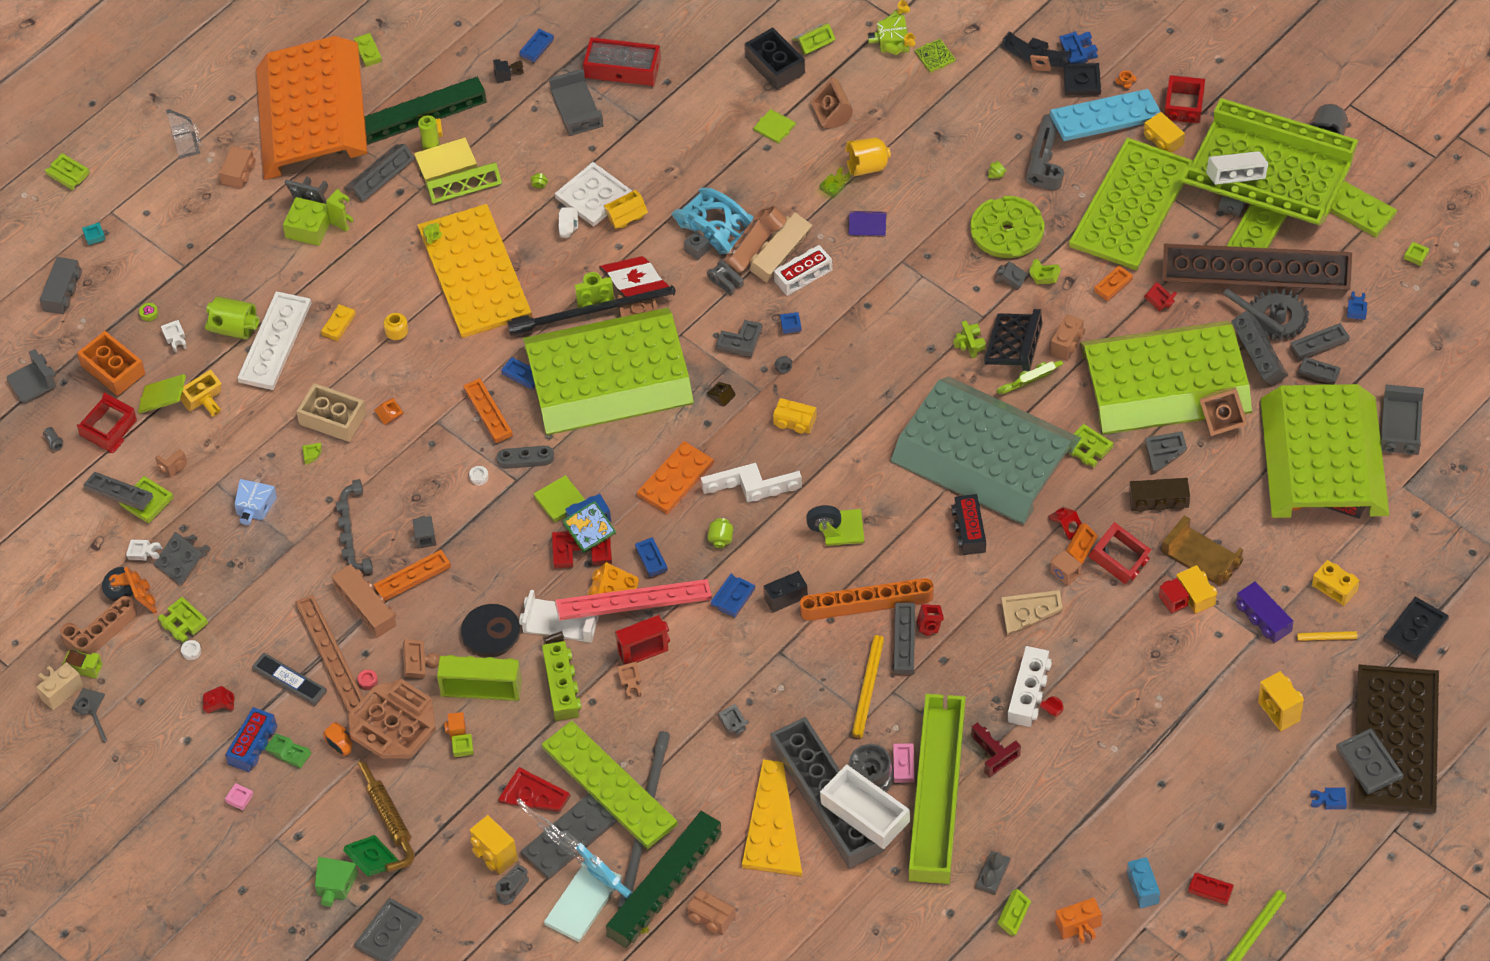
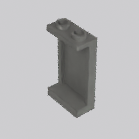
[1381,384,1424,455]

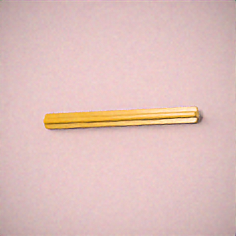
[852,635,884,739]

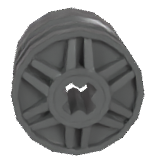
[848,744,894,792]

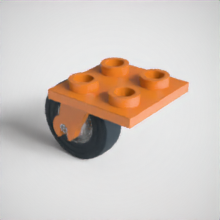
[102,567,157,613]

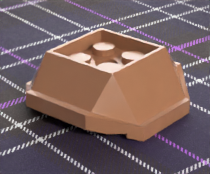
[348,679,436,759]

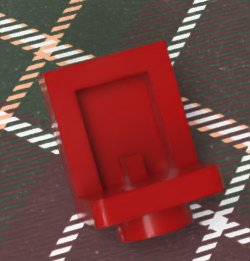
[1144,282,1177,312]
[203,686,235,713]

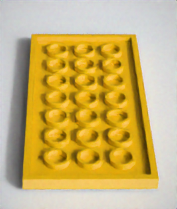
[417,204,532,338]

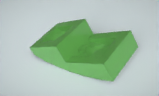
[265,734,312,769]

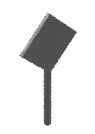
[72,688,107,742]

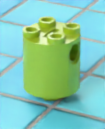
[205,296,259,340]

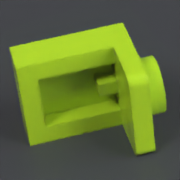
[1029,259,1061,284]

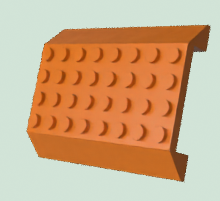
[256,36,368,180]

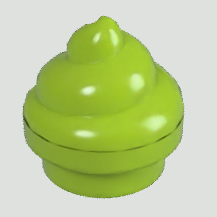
[988,160,1007,179]

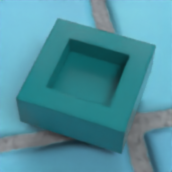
[82,222,106,245]

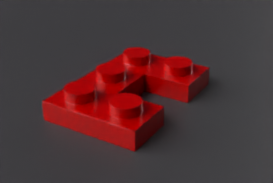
[552,531,612,569]

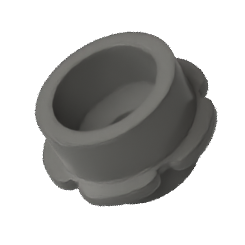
[774,356,792,373]
[74,696,94,715]

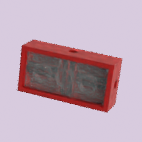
[583,37,661,86]

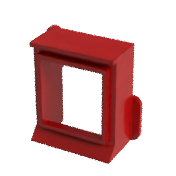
[77,392,137,453]

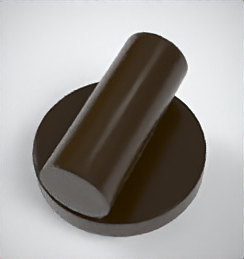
[543,631,564,644]

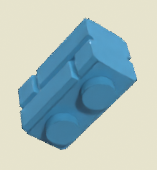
[1127,858,1160,908]

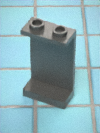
[549,69,604,136]

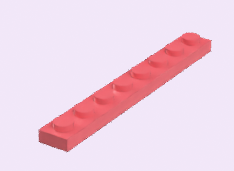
[555,579,712,620]

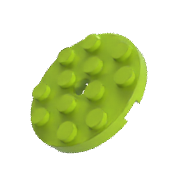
[971,196,1045,258]

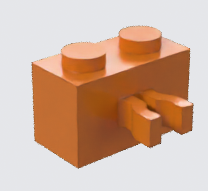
[1055,897,1102,943]

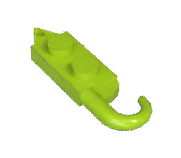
[996,360,1064,395]

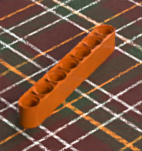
[800,578,934,621]

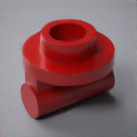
[1039,696,1064,717]

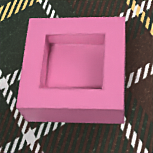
[225,783,253,810]

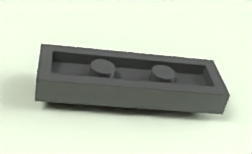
[1290,323,1349,360]

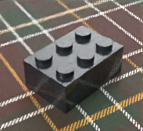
[744,27,805,90]

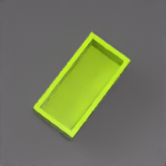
[437,655,522,701]

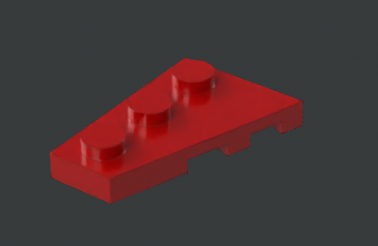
[498,767,571,812]

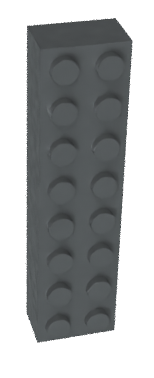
[770,717,885,869]

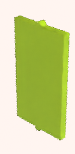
[138,374,186,413]

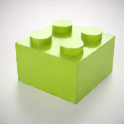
[283,197,330,246]

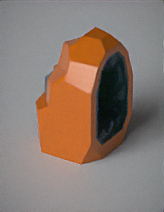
[323,722,353,756]

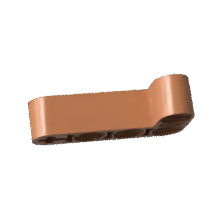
[724,206,787,274]
[60,596,137,655]

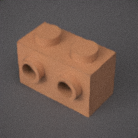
[1050,314,1085,361]

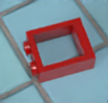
[1164,75,1206,123]
[1088,522,1151,584]
[615,615,670,665]

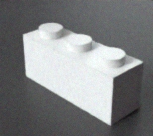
[1206,152,1268,184]

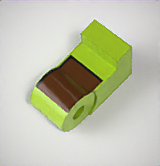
[62,650,103,679]

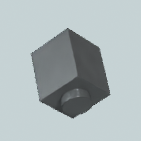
[412,516,436,549]

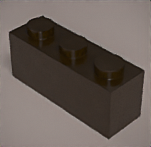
[1129,478,1190,512]

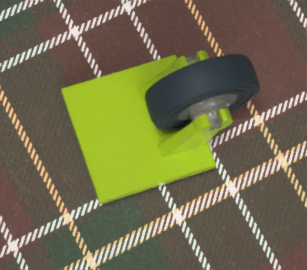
[806,505,865,546]

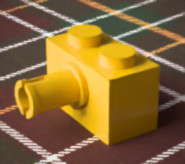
[180,370,222,417]

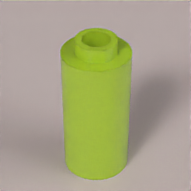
[418,116,440,150]

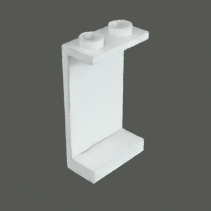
[519,590,599,643]

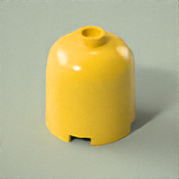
[845,138,891,176]

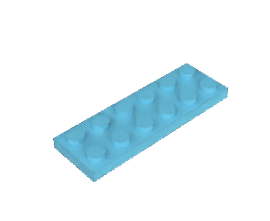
[1049,89,1161,141]

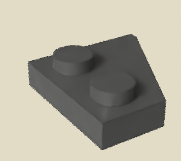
[1145,431,1187,474]

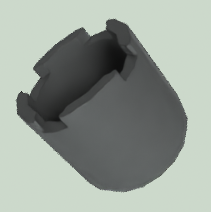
[1309,104,1348,135]

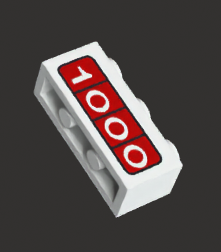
[774,245,832,296]

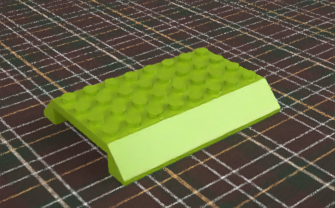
[1180,98,1358,225]
[523,307,694,436]
[1080,321,1252,435]
[1261,384,1389,518]

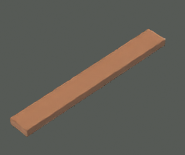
[295,594,363,714]

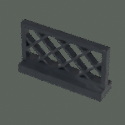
[984,309,1043,371]

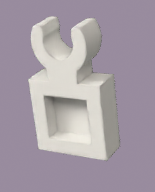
[161,320,187,352]
[126,540,162,561]

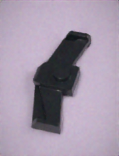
[1002,31,1072,68]

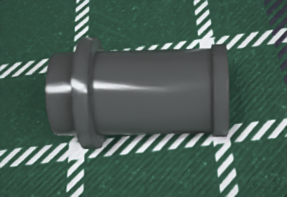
[43,427,63,451]

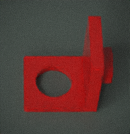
[1048,507,1082,540]

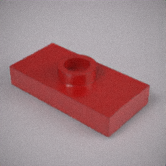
[1188,872,1234,905]

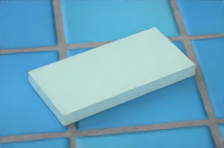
[544,863,622,943]

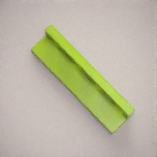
[425,162,502,203]

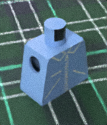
[235,479,277,525]

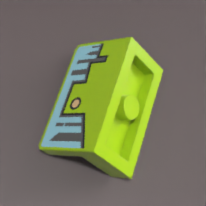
[792,23,836,54]

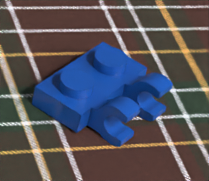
[1059,32,1098,64]

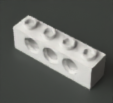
[1008,646,1052,727]

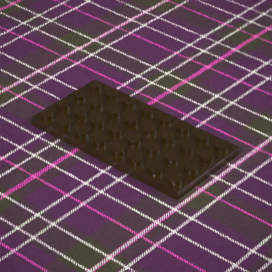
[1353,664,1439,813]

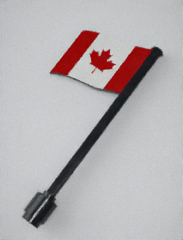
[507,256,676,336]

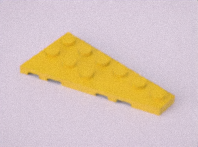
[742,759,802,876]

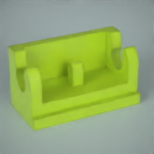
[326,189,353,232]

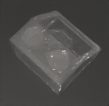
[166,109,202,159]

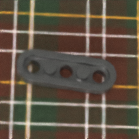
[497,446,554,469]

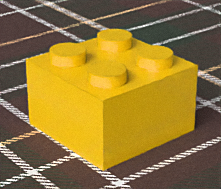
[1258,671,1304,732]
[469,815,518,875]

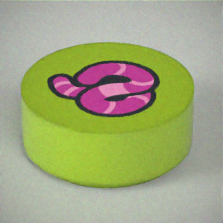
[139,303,158,321]

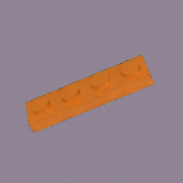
[463,378,513,443]
[373,550,451,601]

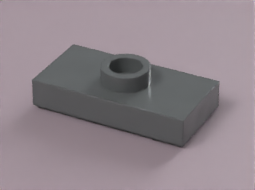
[1298,357,1341,385]

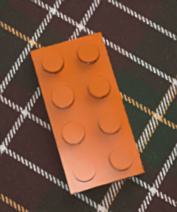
[637,441,714,515]

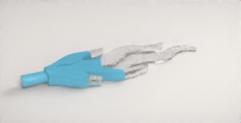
[517,798,632,899]

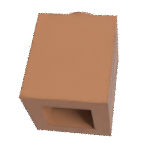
[1050,550,1082,586]

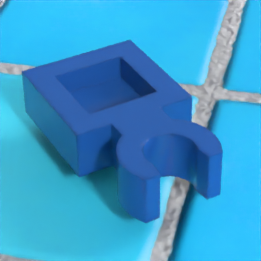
[1347,291,1367,320]
[1310,787,1347,809]

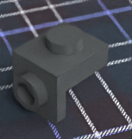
[995,261,1027,290]
[717,704,749,735]

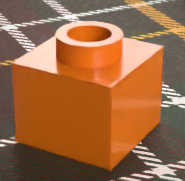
[444,712,466,741]

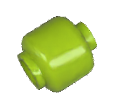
[707,518,734,548]

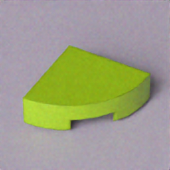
[302,443,322,465]

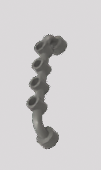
[336,479,373,574]

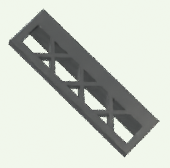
[344,144,415,201]

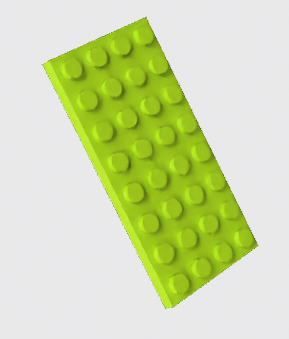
[1069,138,1194,271]

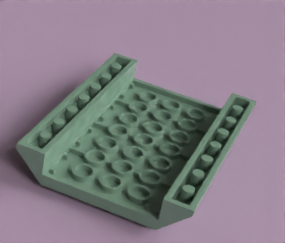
[891,377,1081,525]

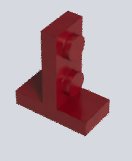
[971,722,1021,778]

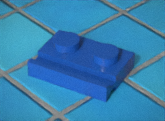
[711,573,755,617]

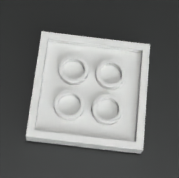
[555,162,632,227]

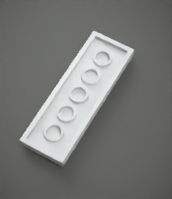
[237,291,312,390]

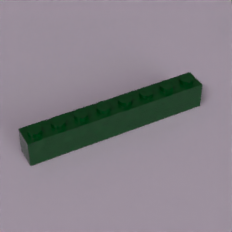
[365,76,487,145]
[606,811,722,948]

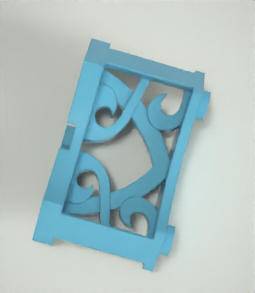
[671,188,754,255]

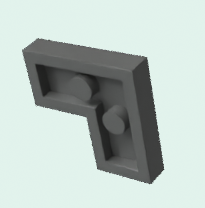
[716,320,763,357]

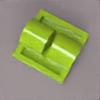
[575,272,614,308]

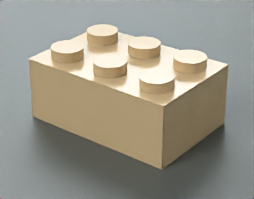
[296,383,367,442]

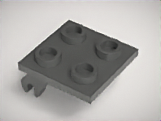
[284,177,328,204]
[154,532,211,585]

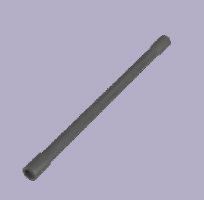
[618,731,670,909]

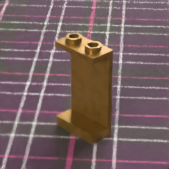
[1162,515,1244,586]

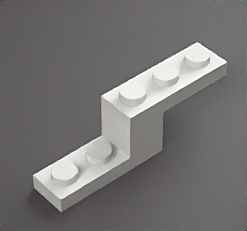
[701,463,802,502]

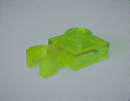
[819,167,851,198]

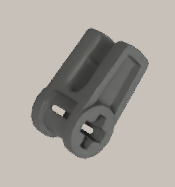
[707,260,744,295]
[495,864,529,905]

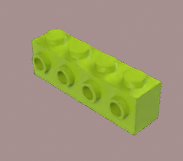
[542,641,582,722]

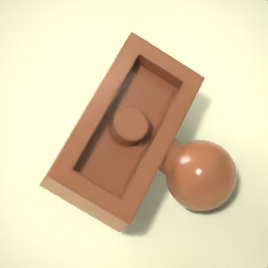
[403,639,440,678]

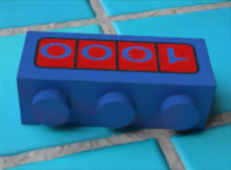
[225,707,277,772]

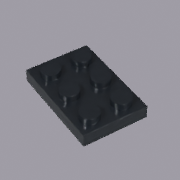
[1383,596,1449,661]

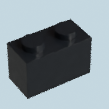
[763,571,808,613]

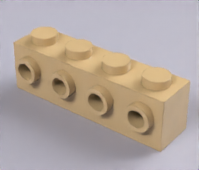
[749,213,812,283]

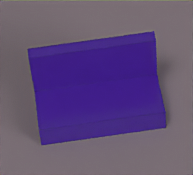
[849,211,887,236]

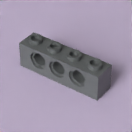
[1231,311,1288,386]

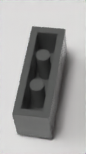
[40,257,82,314]

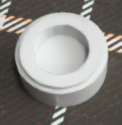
[469,466,489,485]
[181,640,201,660]

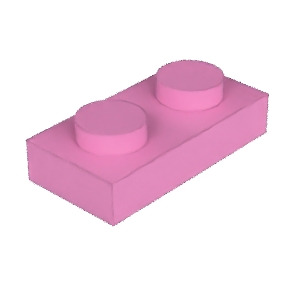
[893,744,914,783]

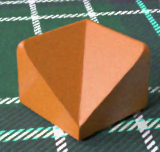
[374,398,404,425]

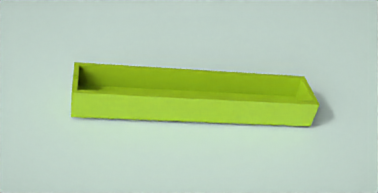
[909,694,966,884]

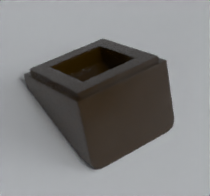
[707,382,736,406]

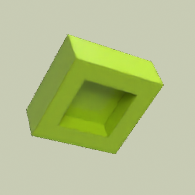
[1404,242,1429,266]
[451,734,474,757]

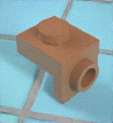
[155,449,187,477]

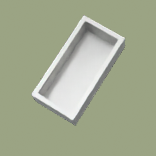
[820,764,910,849]

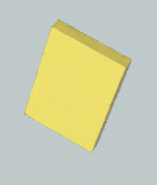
[414,138,477,182]

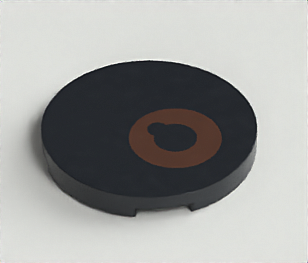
[461,604,520,657]

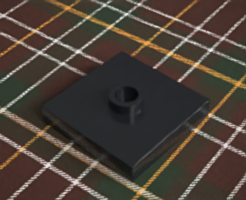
[1063,63,1101,96]

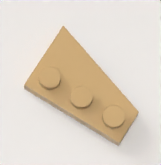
[1001,590,1063,636]

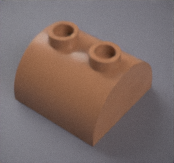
[810,77,853,128]
[1200,387,1248,436]

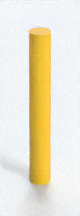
[1297,631,1357,641]

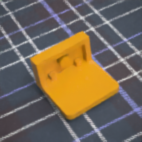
[588,562,639,595]

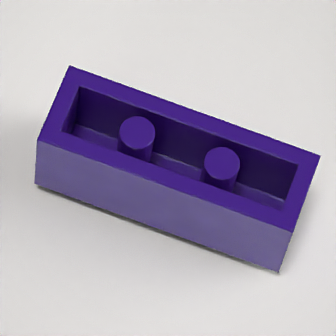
[1236,581,1294,643]

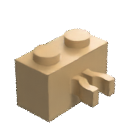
[37,662,83,710]

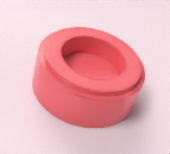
[357,670,378,690]

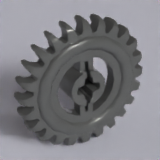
[1250,288,1309,341]

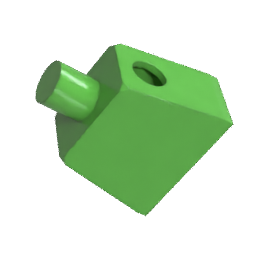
[315,857,358,907]

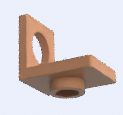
[1030,55,1052,72]

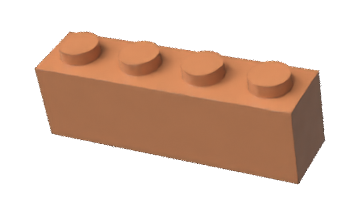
[332,564,396,638]

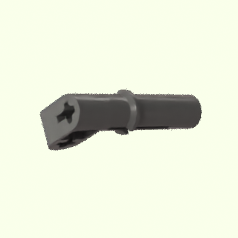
[1026,114,1064,190]

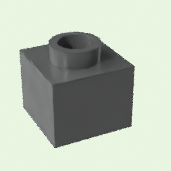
[684,231,710,260]

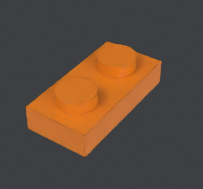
[1094,265,1133,301]
[1066,523,1098,564]

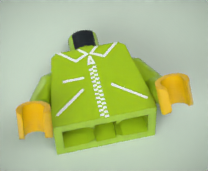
[867,0,916,55]

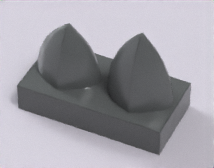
[976,851,1010,895]

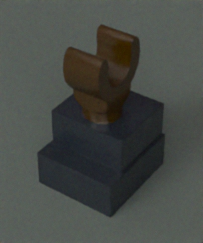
[493,59,524,83]

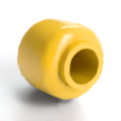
[383,313,409,340]

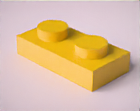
[321,304,356,341]

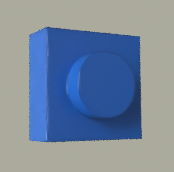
[780,312,802,334]

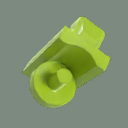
[953,320,986,359]

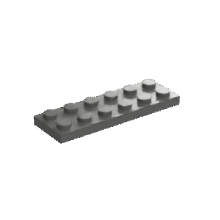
[520,794,618,880]

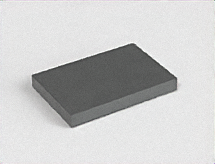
[1336,728,1403,794]
[354,898,424,961]

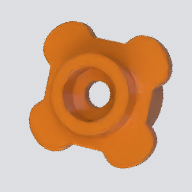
[1115,70,1137,89]

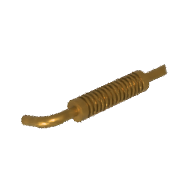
[357,761,415,872]

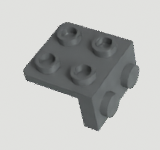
[7,349,56,403]

